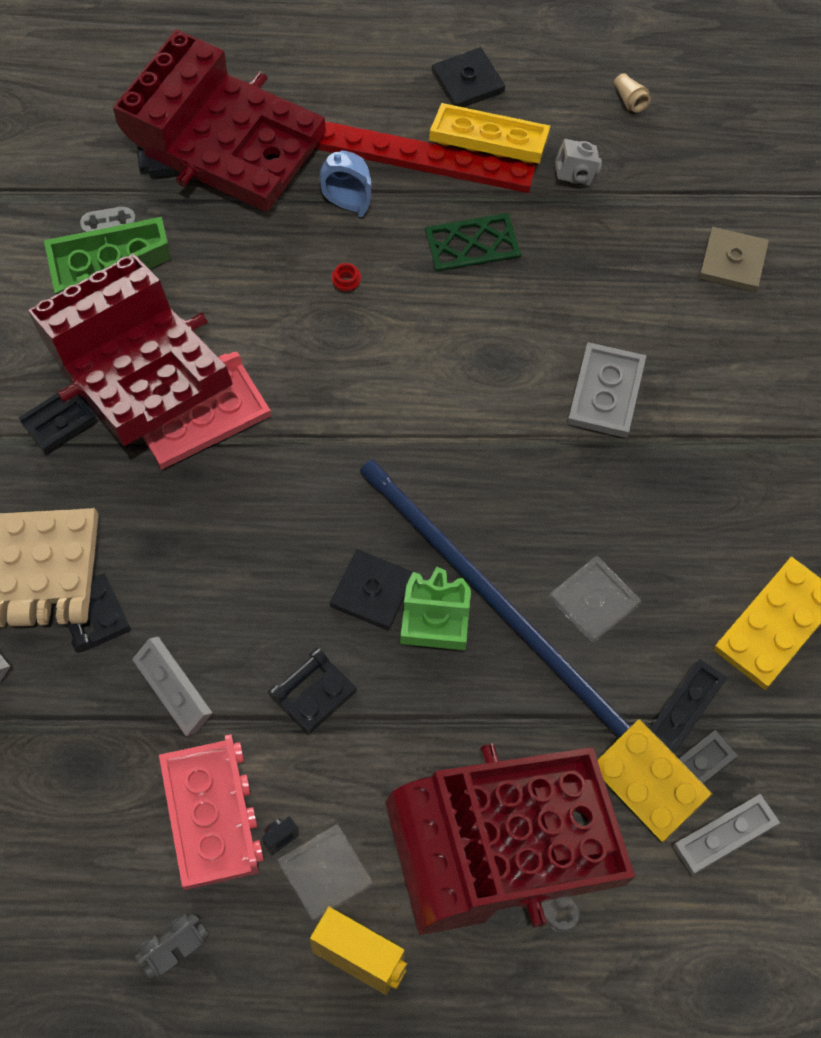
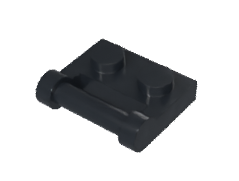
[54,573,131,653]
[267,647,357,736]

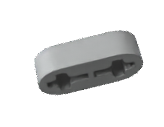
[80,207,136,233]

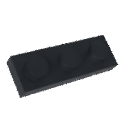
[650,659,727,754]

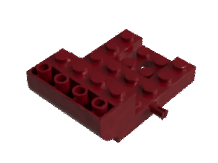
[113,29,326,212]
[28,254,233,446]
[385,743,635,935]

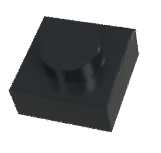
[261,816,299,856]

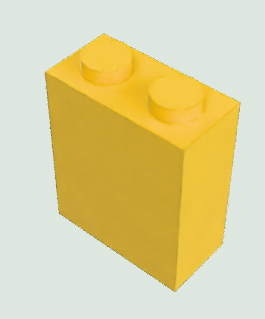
[310,906,407,995]

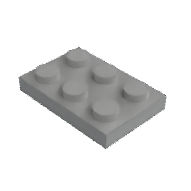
[568,342,646,438]

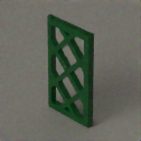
[425,213,522,271]

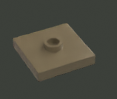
[699,227,769,292]

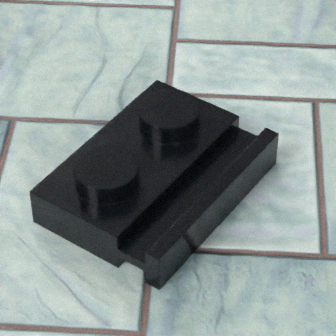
[18,393,97,454]

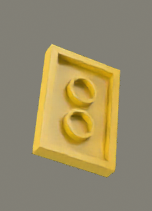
[598,719,713,842]

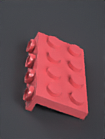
[142,352,271,470]
[159,734,264,890]

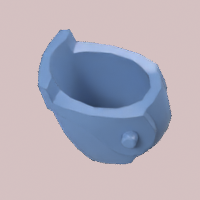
[319,151,371,217]

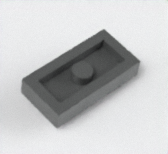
[679,730,738,784]

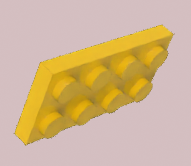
[429,103,550,164]
[713,557,821,691]

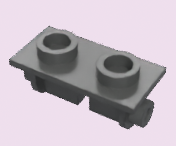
[134,913,209,979]

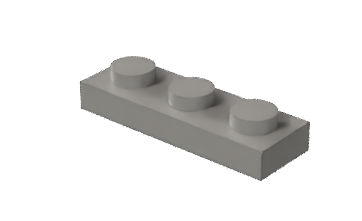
[132,637,212,736]
[673,794,780,876]

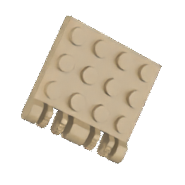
[0,508,99,627]

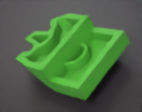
[400,566,471,650]

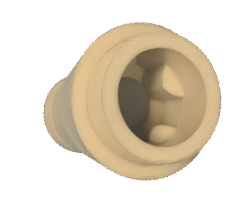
[614,73,651,113]

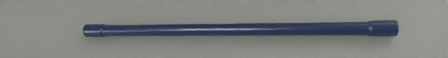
[360,459,631,738]

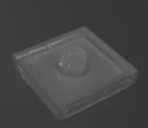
[549,556,641,643]
[277,824,373,922]

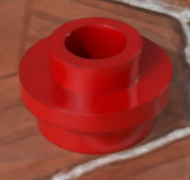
[332,263,361,292]

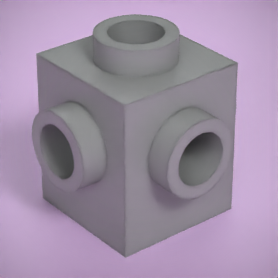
[555,139,602,185]

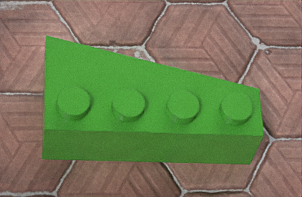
[44,217,171,295]

